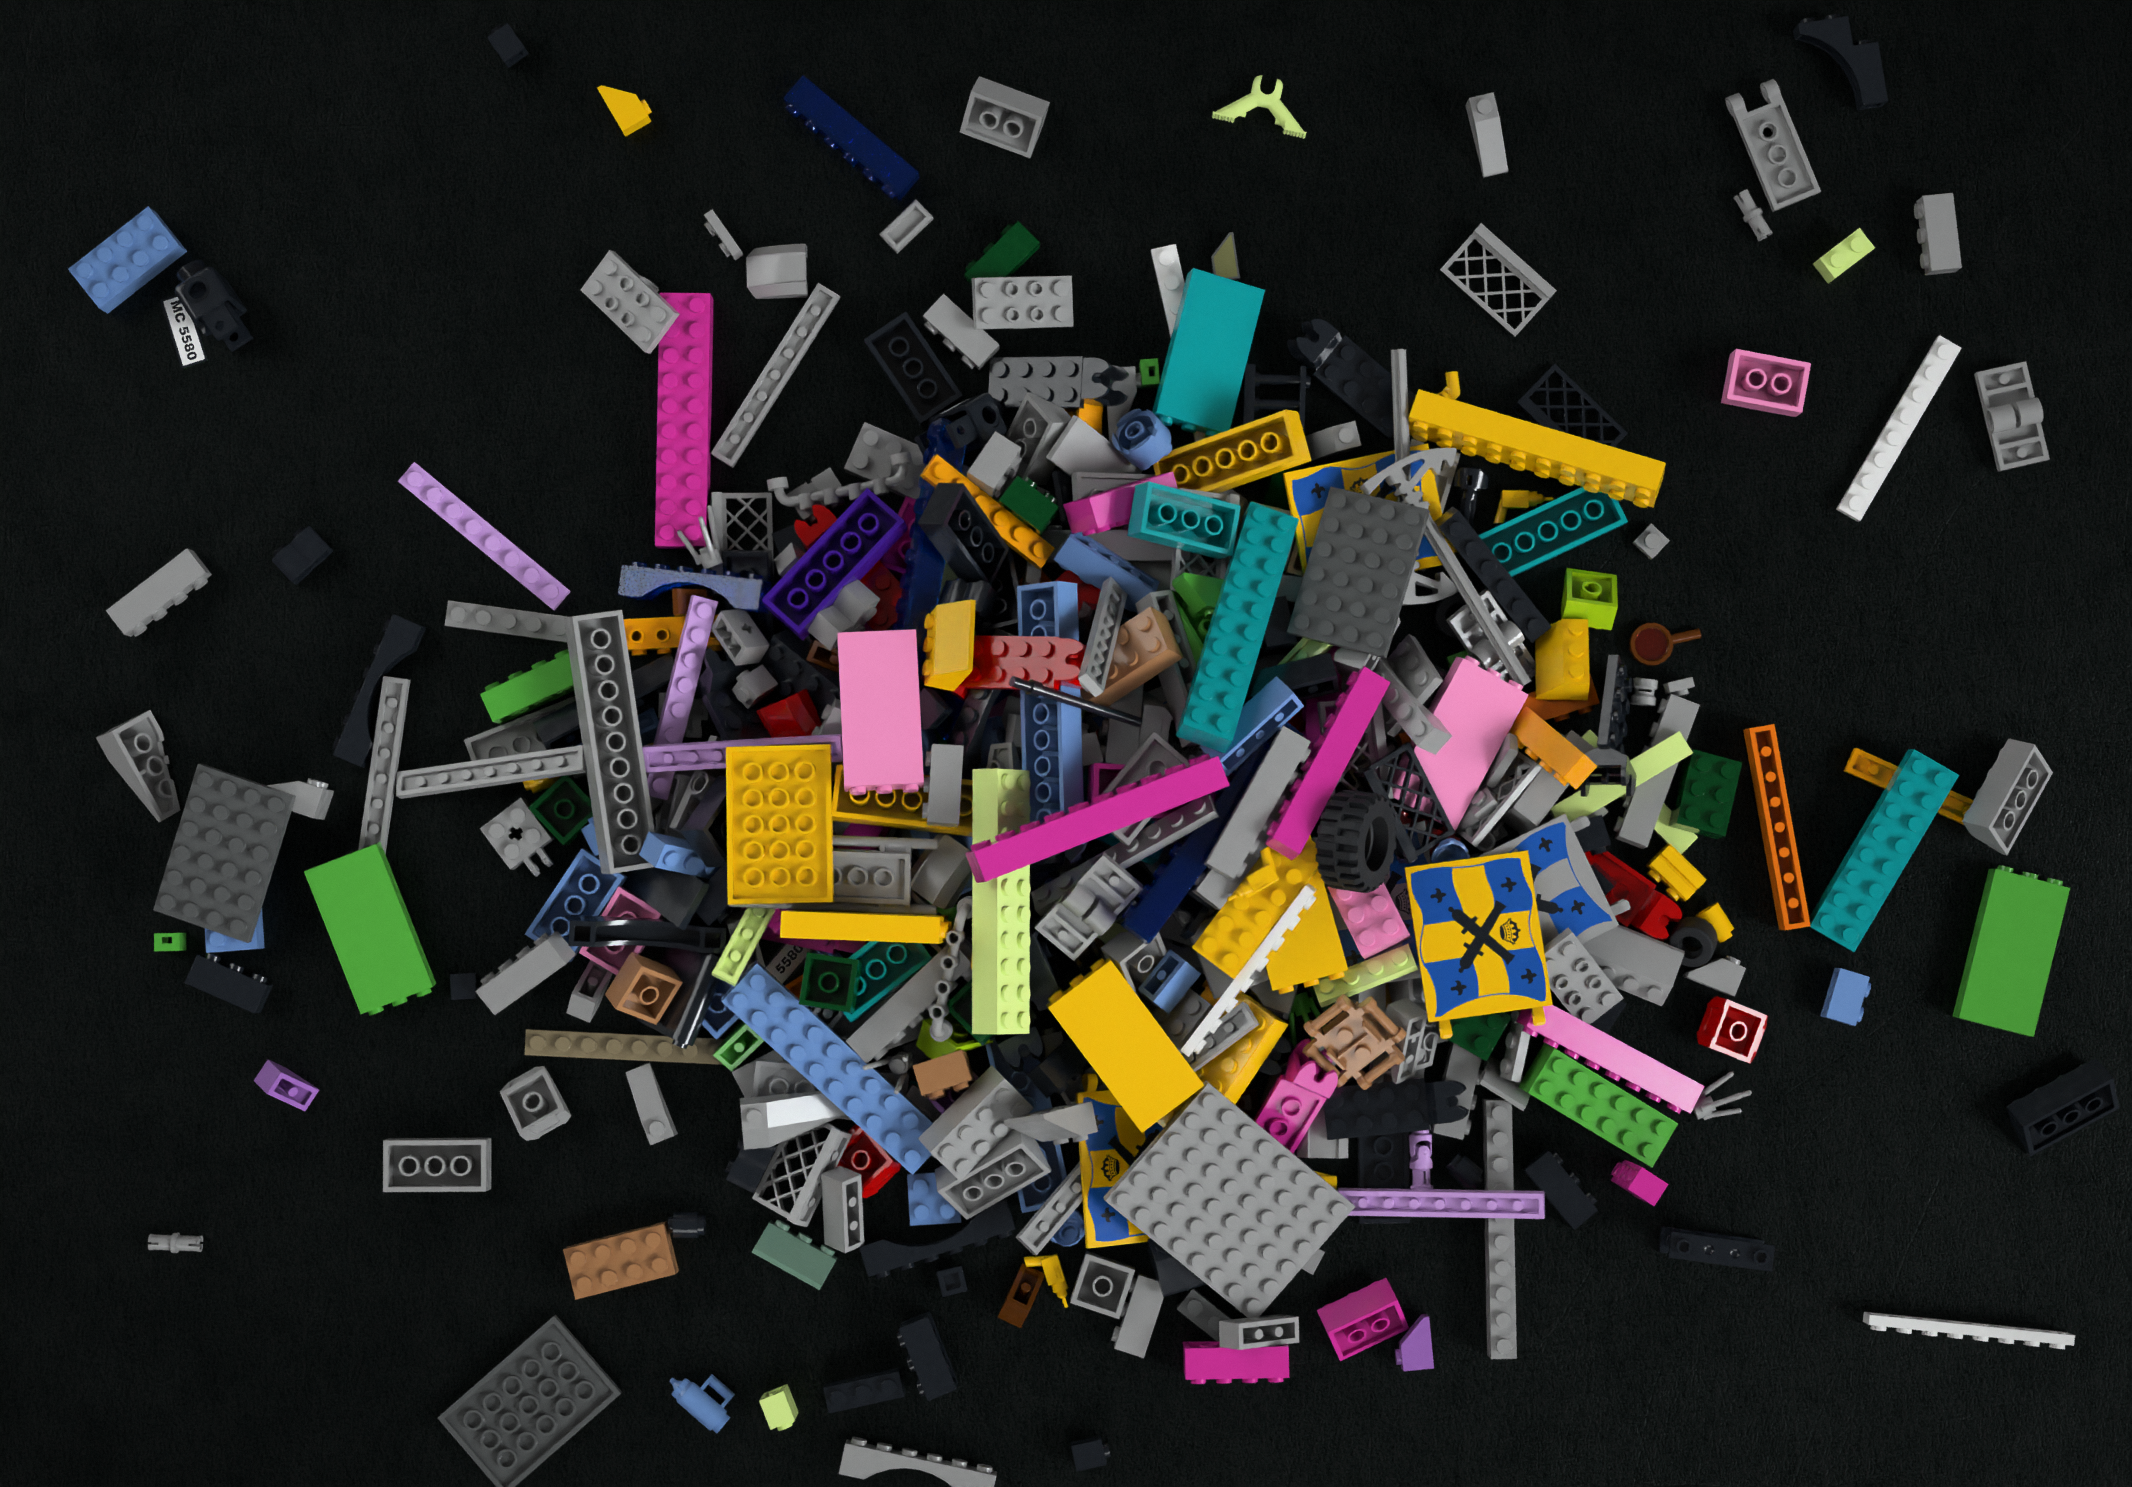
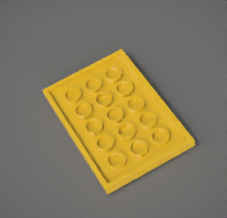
[726,744,834,905]

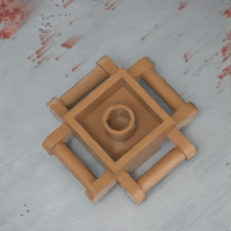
[1302,994,1407,1090]

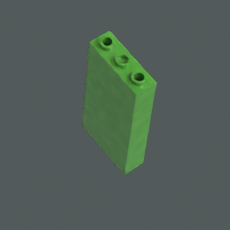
[304,842,436,1016]
[1952,865,2070,1037]

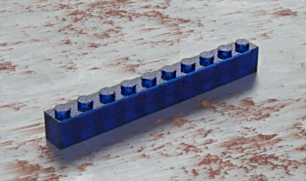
[892,418,967,677]
[1121,722,1304,944]

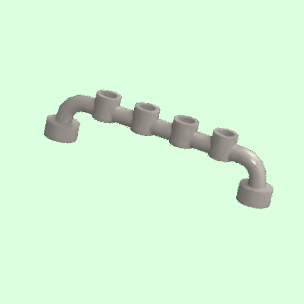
[767,452,912,511]
[929,896,972,1042]

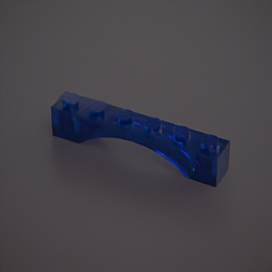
[618,562,772,614]

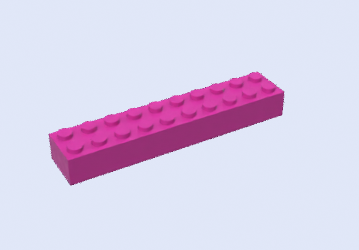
[655,293,713,549]
[965,753,1230,883]

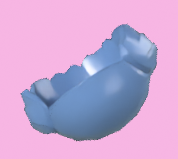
[1430,838,1470,864]
[1050,1209,1085,1247]

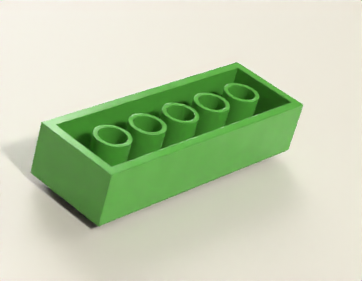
[1518,1043,1678,1167]

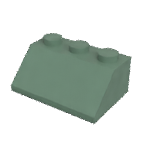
[752,1219,838,1290]

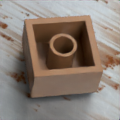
[605,952,683,1025]
[913,1050,975,1101]

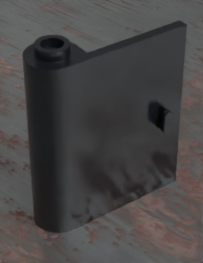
[636,947,721,1049]

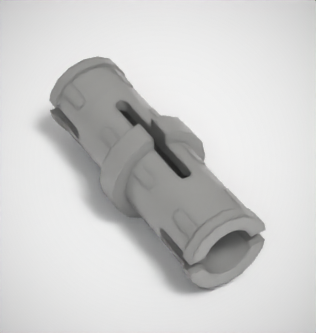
[1733,189,1773,241]
[148,1233,203,1253]

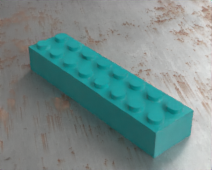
[1809,749,1959,952]

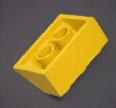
[922,599,976,692]
[1535,619,1590,700]

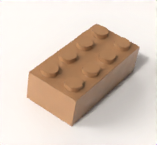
[1080,606,1184,707]
[563,1221,679,1300]

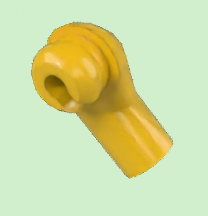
[1437,371,1460,400]

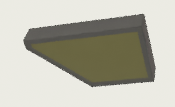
[1211,232,1240,280]

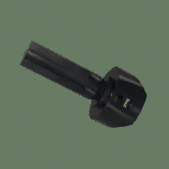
[1453,466,1489,528]

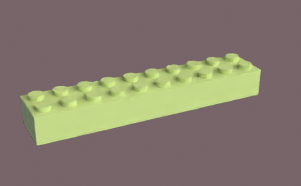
[972,768,1031,1034]

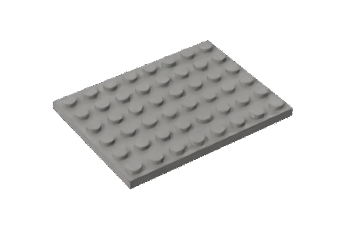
[1103,1080,1355,1318]

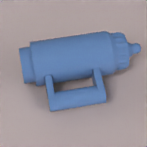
[670,1374,735,1433]

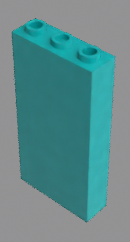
[1152,268,1265,438]

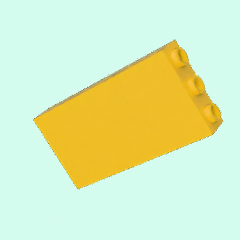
[1266,835,1348,995]
[780,910,952,944]
[1046,958,1204,1133]

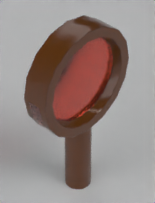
[1629,623,1701,666]

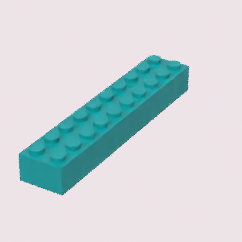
[1175,502,1299,753]

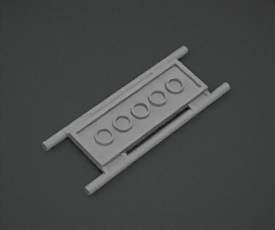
[729,835,938,915]

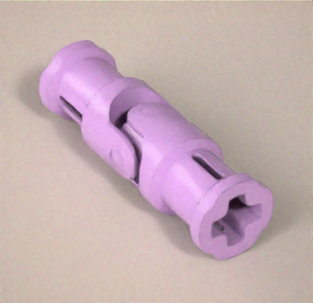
[1409,1130,1433,1189]

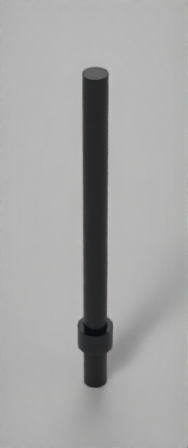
[1009,676,1142,727]

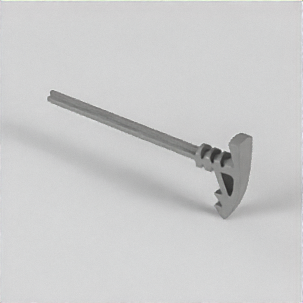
[1391,349,1459,605]
[1359,448,1531,686]

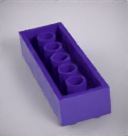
[762,488,908,640]

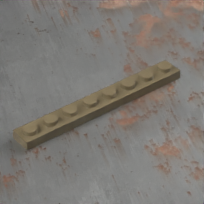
[525,1029,724,1065]

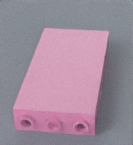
[837,629,924,795]
[1392,655,1528,831]

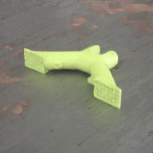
[1212,75,1307,139]

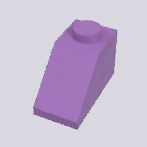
[254,1060,319,1111]
[1395,1314,1434,1371]

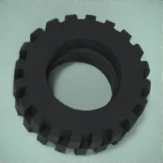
[1315,790,1397,893]

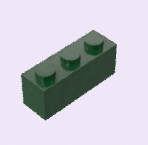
[964,221,1040,285]

